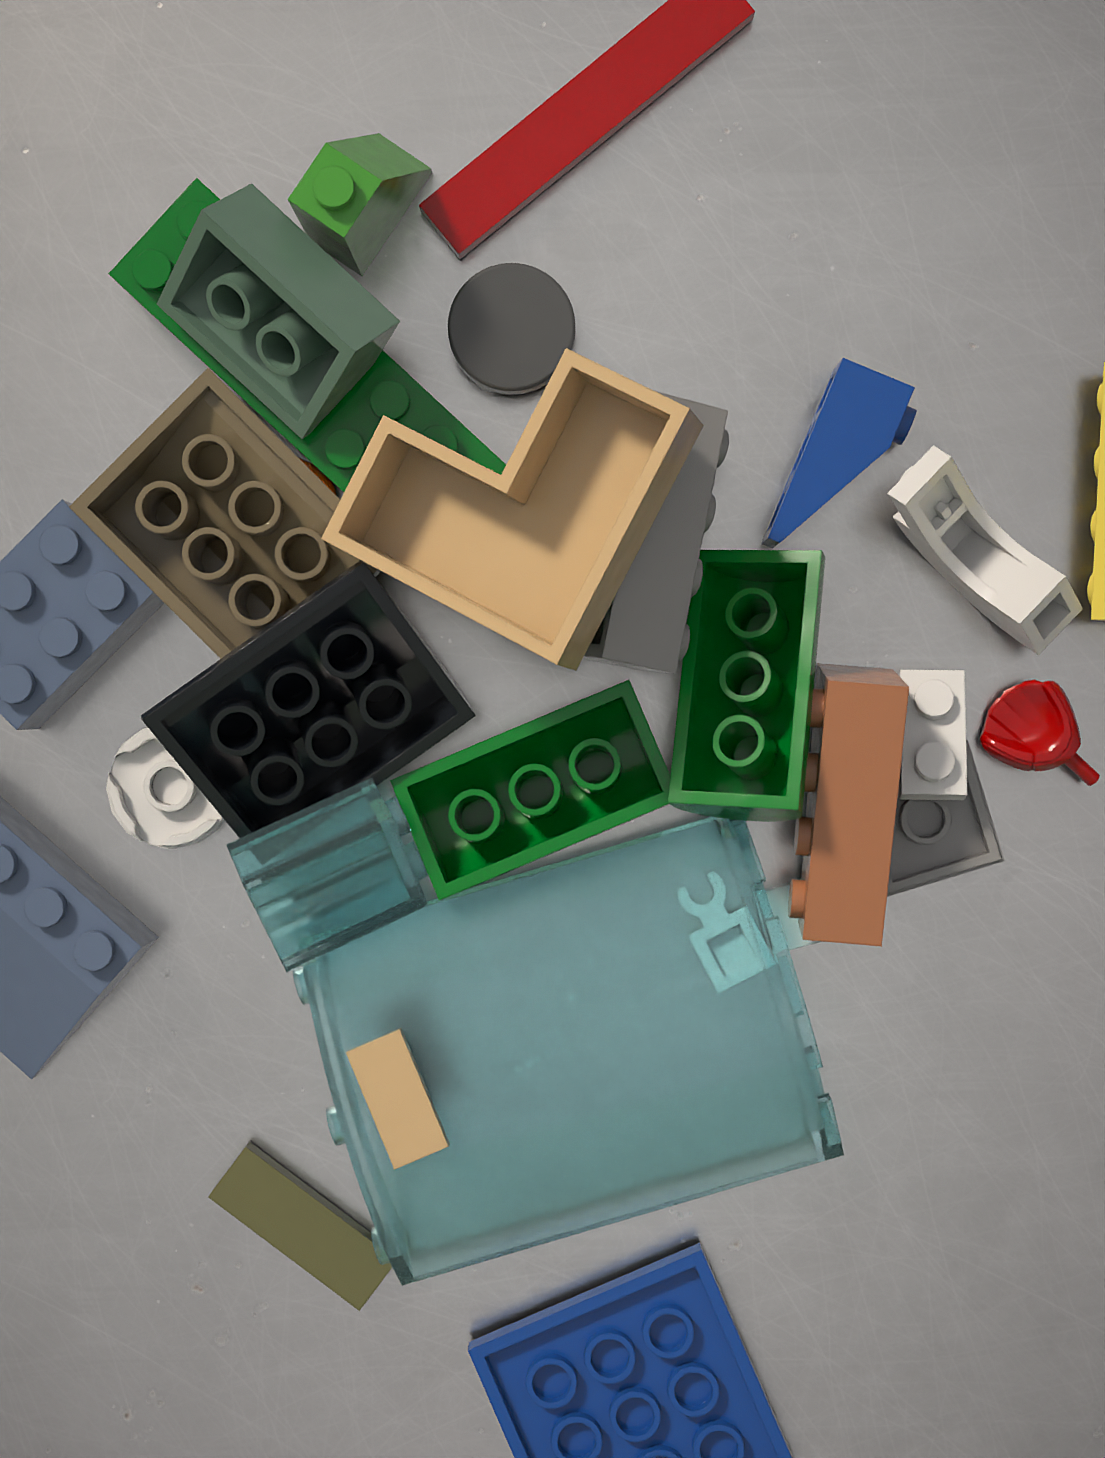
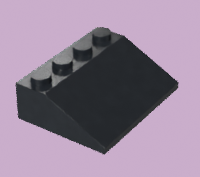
[141,560,476,866]

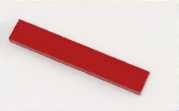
[419,0,755,259]

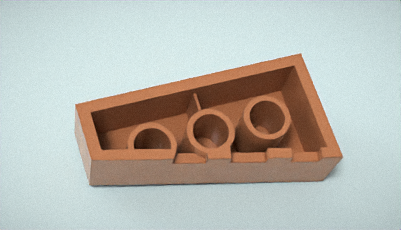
[788,663,909,947]

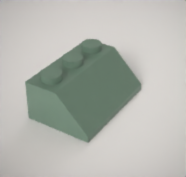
[157,183,400,439]

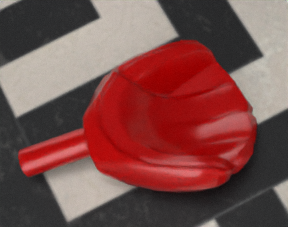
[979,679,1100,786]

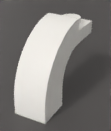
[887,445,1083,655]

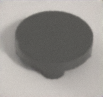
[448,263,575,395]

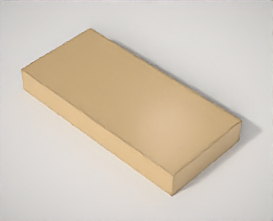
[346,1028,450,1170]

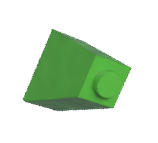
[287,133,432,276]

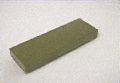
[208,1141,399,1311]

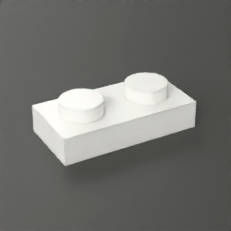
[898,670,967,800]

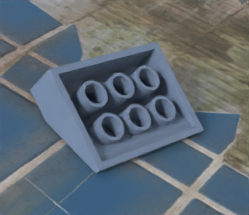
[0,796,159,1079]

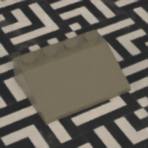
[69,368,381,659]

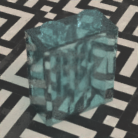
[226,778,429,972]

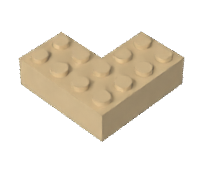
[321,348,704,671]

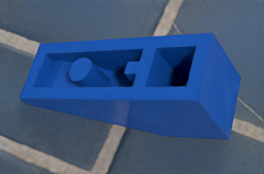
[761,358,917,549]

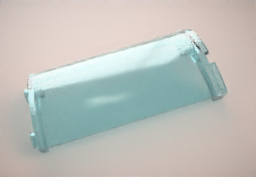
[293,817,844,1286]

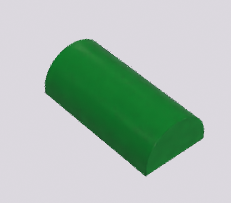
[668,550,825,822]
[390,680,670,901]

